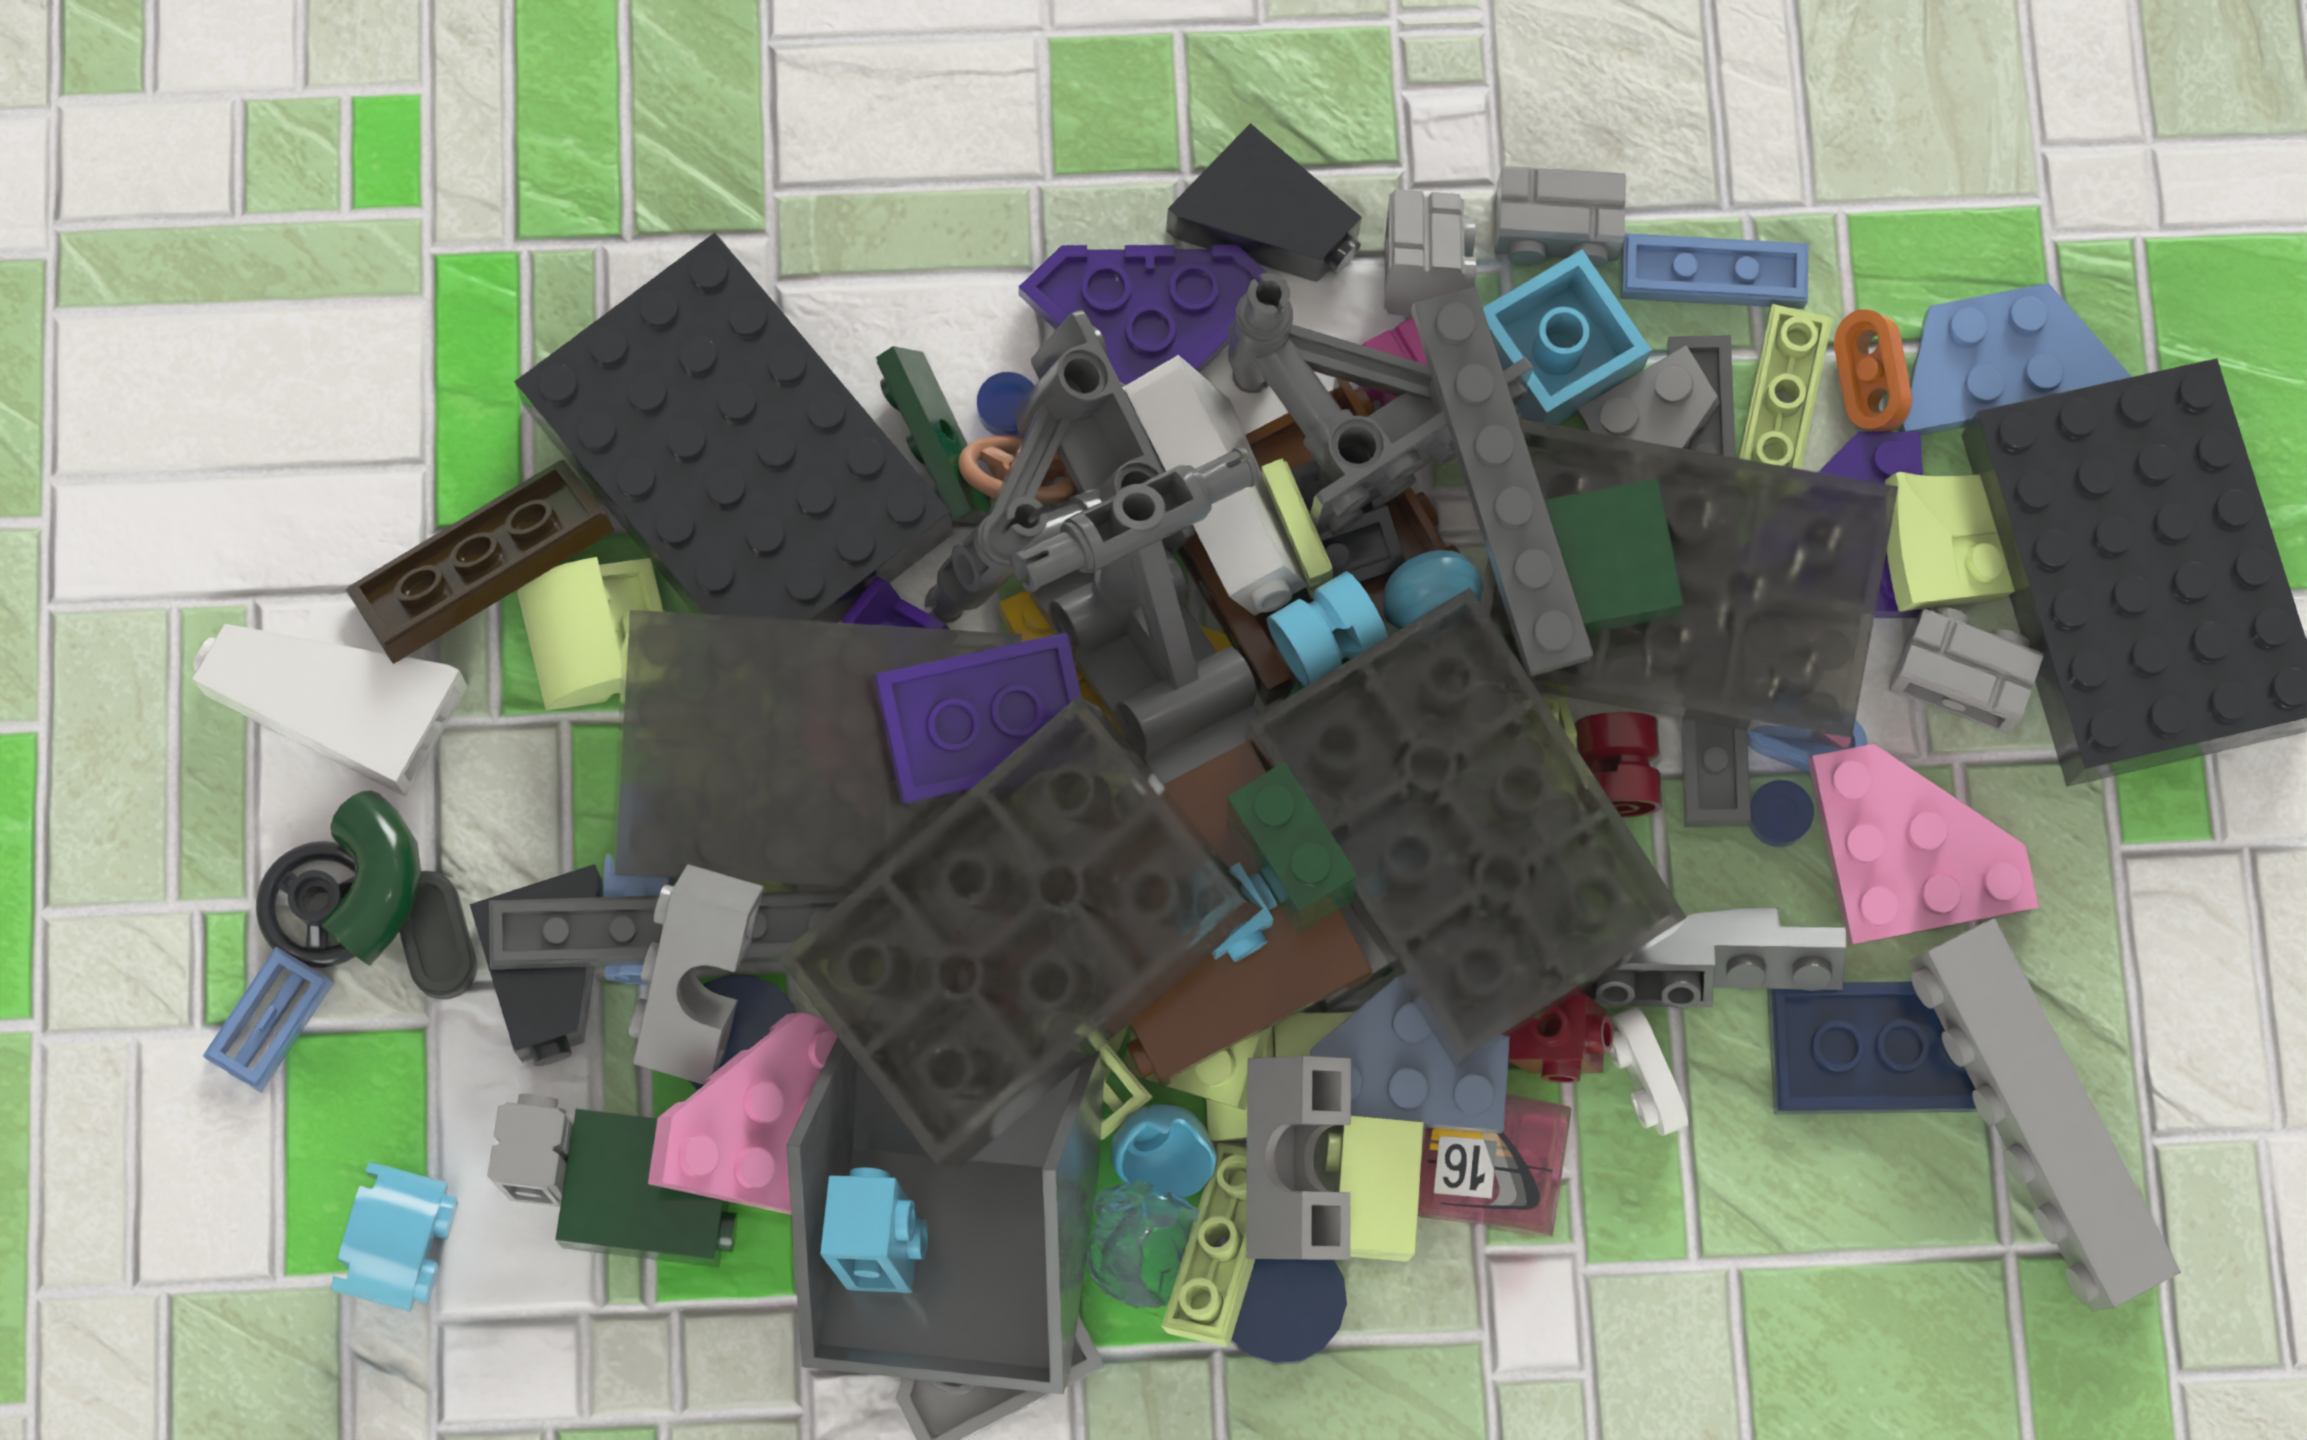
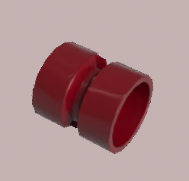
[1574,712,1662,818]

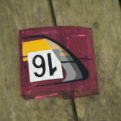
[1418,1094,1572,1237]

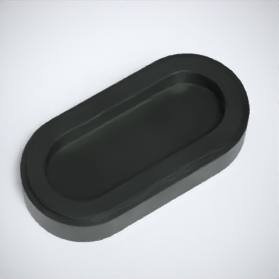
[399,871,477,1000]

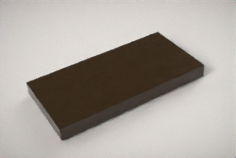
[345,459,615,664]

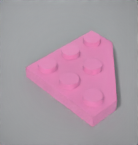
[1807,744,2039,946]
[648,1012,855,1215]

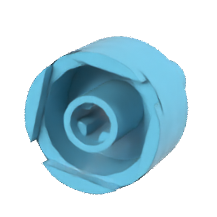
[331,1161,458,1312]

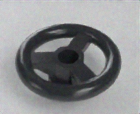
[256,841,356,968]

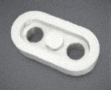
[1609,1007,1688,1136]

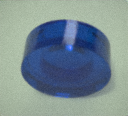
[977,372,1034,436]
[1749,780,1814,847]

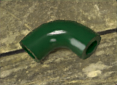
[321,790,421,966]

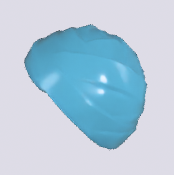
[1383,550,1484,648]

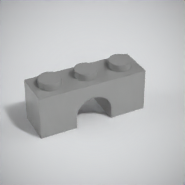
[629,864,764,1085]
[1246,1056,1351,1260]

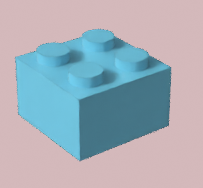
[1483,249,1652,437]

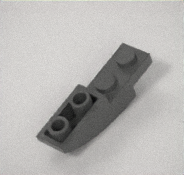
[1582,907,1846,1008]

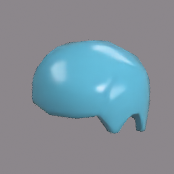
[1110,1104,1217,1203]

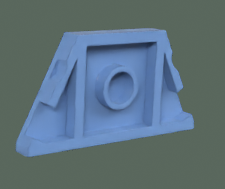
[1898,283,2132,436]

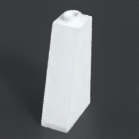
[1124,355,1308,616]
[192,624,468,797]

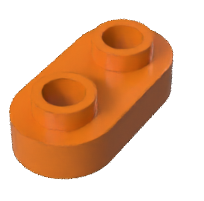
[1834,309,1912,432]

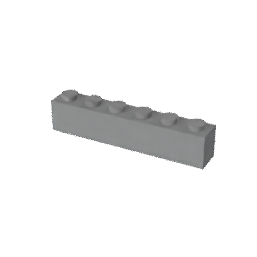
[1909,918,2181,1311]

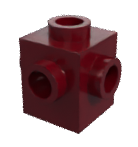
[1508,985,1613,1083]

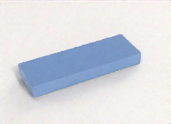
[1620,233,1809,309]

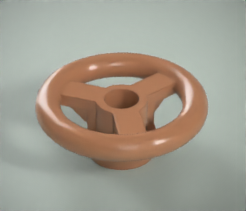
[958,435,1078,516]

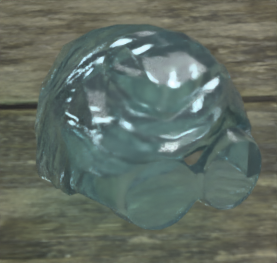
[1086,1180,1200,1309]

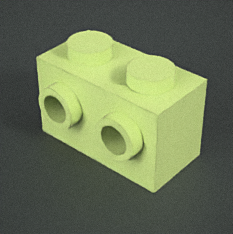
[1324,1116,1424,1262]

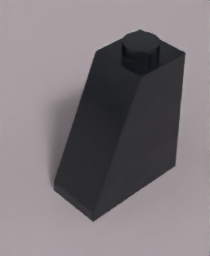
[1166,123,1362,282]
[469,864,603,1066]

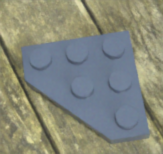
[1310,931,1516,1134]

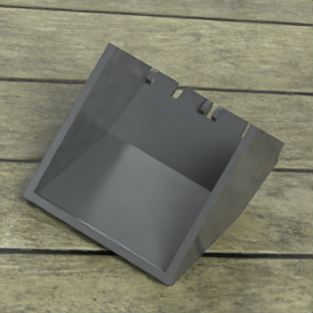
[786,1020,1105,1394]

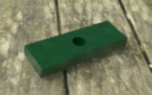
[876,346,991,524]

